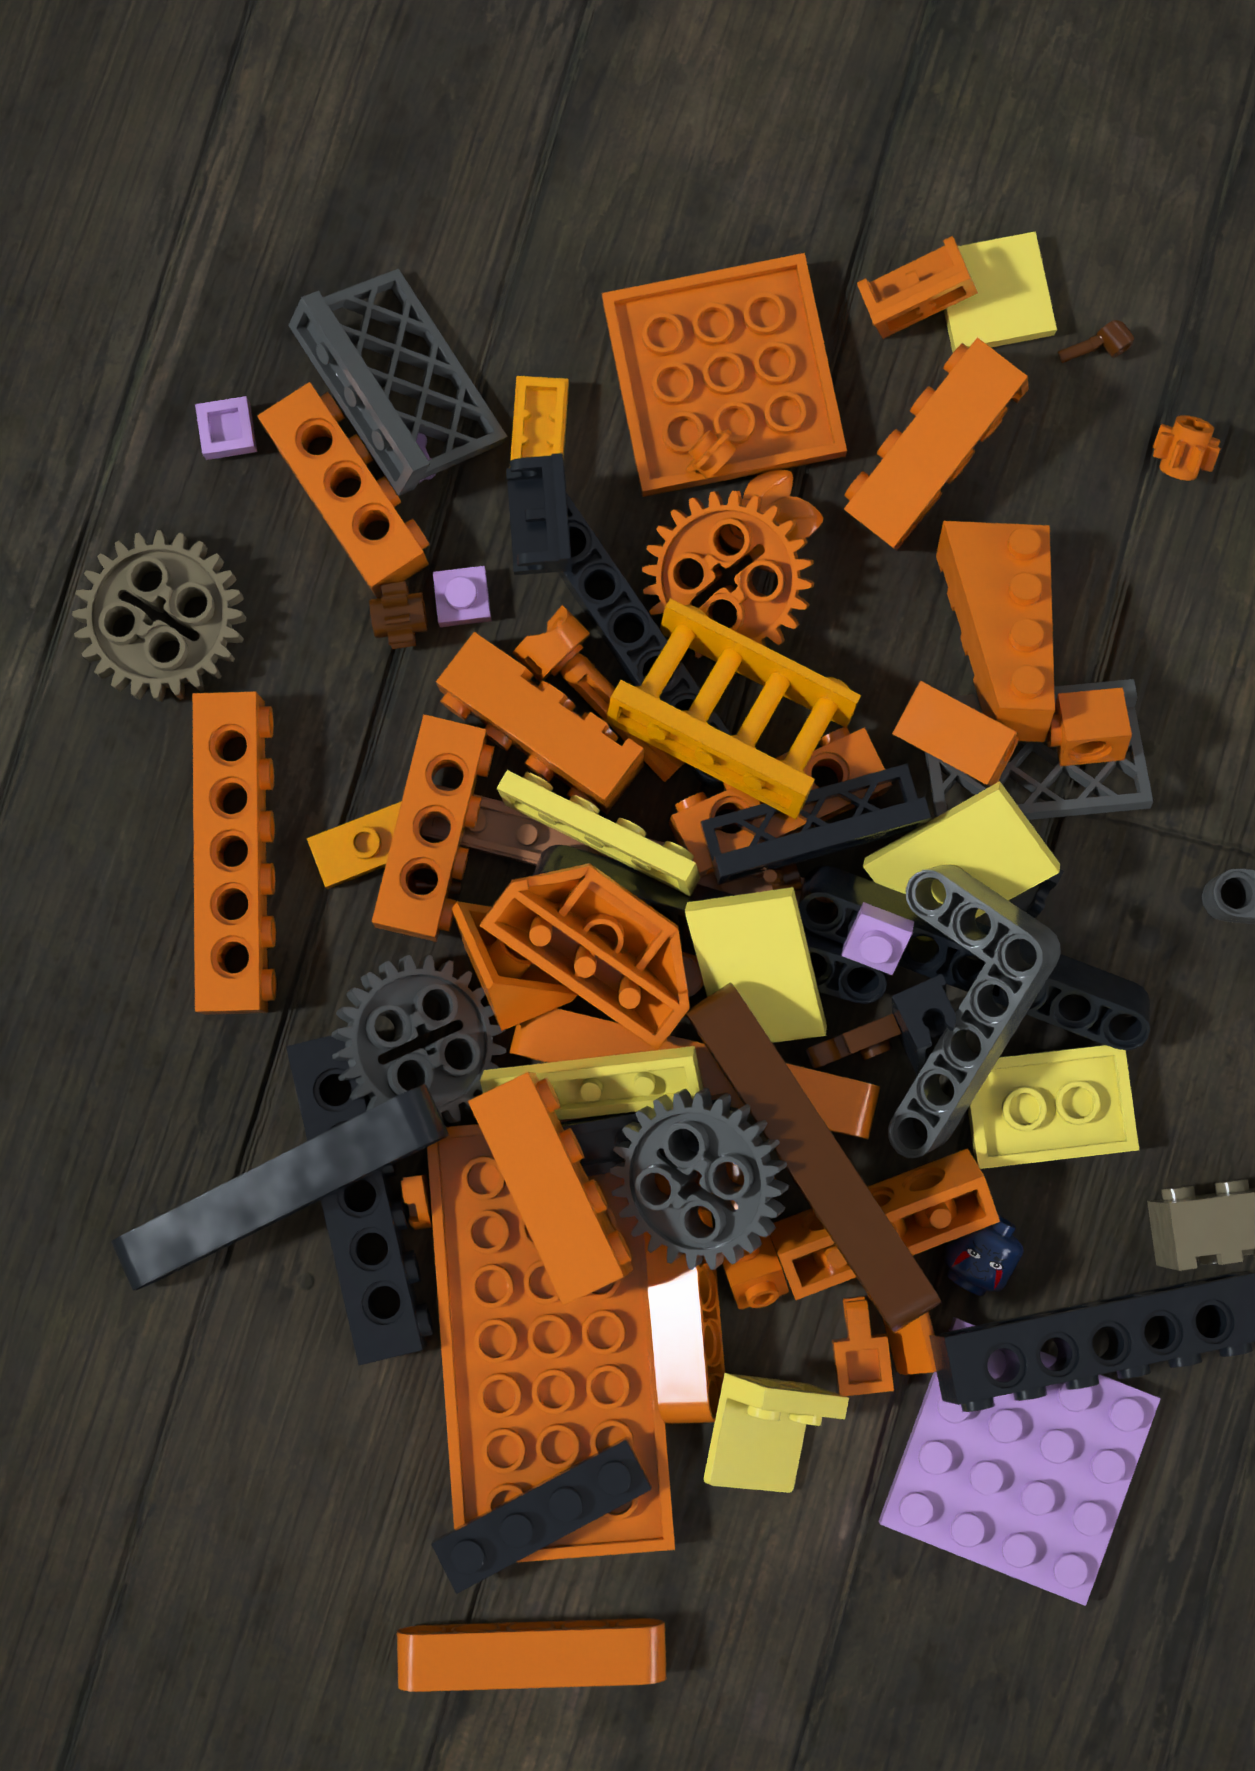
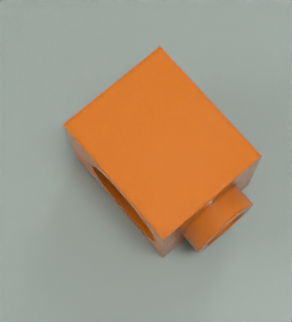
[1046,687,1132,766]

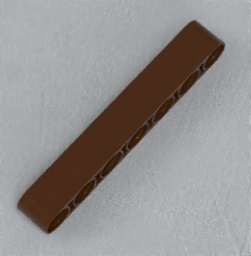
[686,982,941,1333]

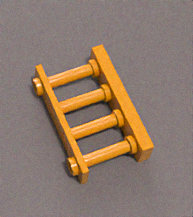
[606,598,861,819]

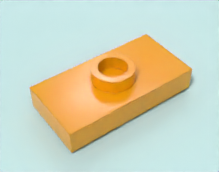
[510,376,569,461]
[307,801,402,889]

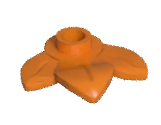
[720,470,823,573]

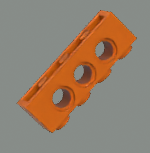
[257,382,430,598]
[372,714,495,942]
[669,727,892,878]
[770,1148,1000,1300]

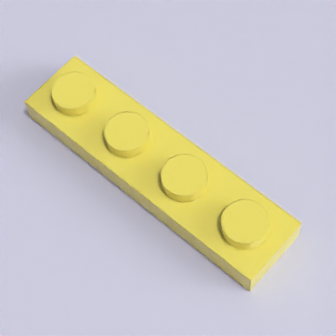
[497,770,700,896]
[480,1046,704,1120]

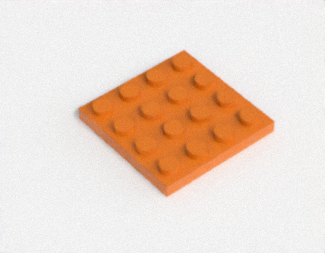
[602,253,847,497]

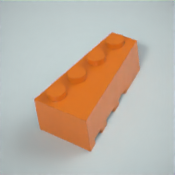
[844,337,1029,551]
[936,521,1055,742]
[436,632,644,815]
[468,1072,634,1306]

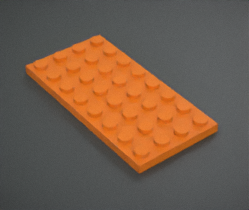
[427,1117,675,1562]

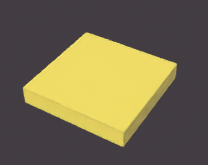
[944,231,1057,352]

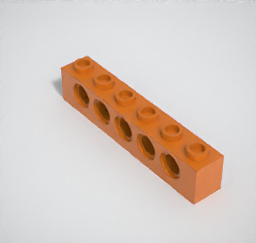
[192,692,277,1015]

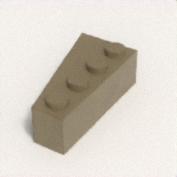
[1147,1179,1255,1271]

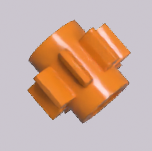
[1153,415,1221,481]

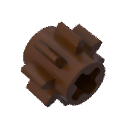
[369,581,428,649]

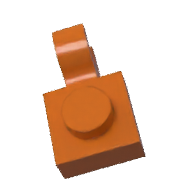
[832,1296,894,1396]

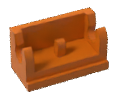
[857,236,978,339]
[892,681,1020,786]

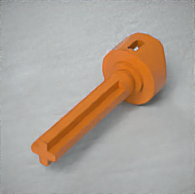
[512,605,685,782]

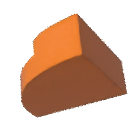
[401,1174,433,1230]

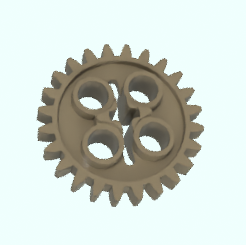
[72,530,246,702]

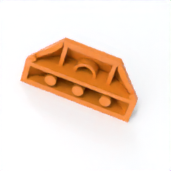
[480,863,690,1050]

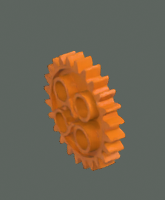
[642,490,814,658]

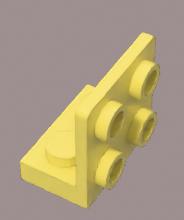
[704,1373,849,1493]

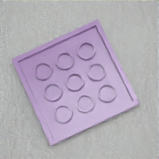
[879,1317,1161,1606]

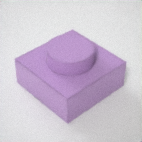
[195,396,257,460]
[433,566,492,627]
[842,902,914,975]

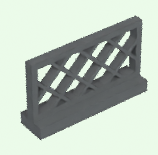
[288,269,508,496]
[925,679,1153,820]

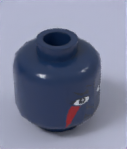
[942,1215,1024,1296]

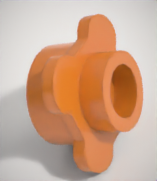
[686,428,737,479]

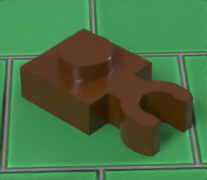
[806,1014,901,1070]

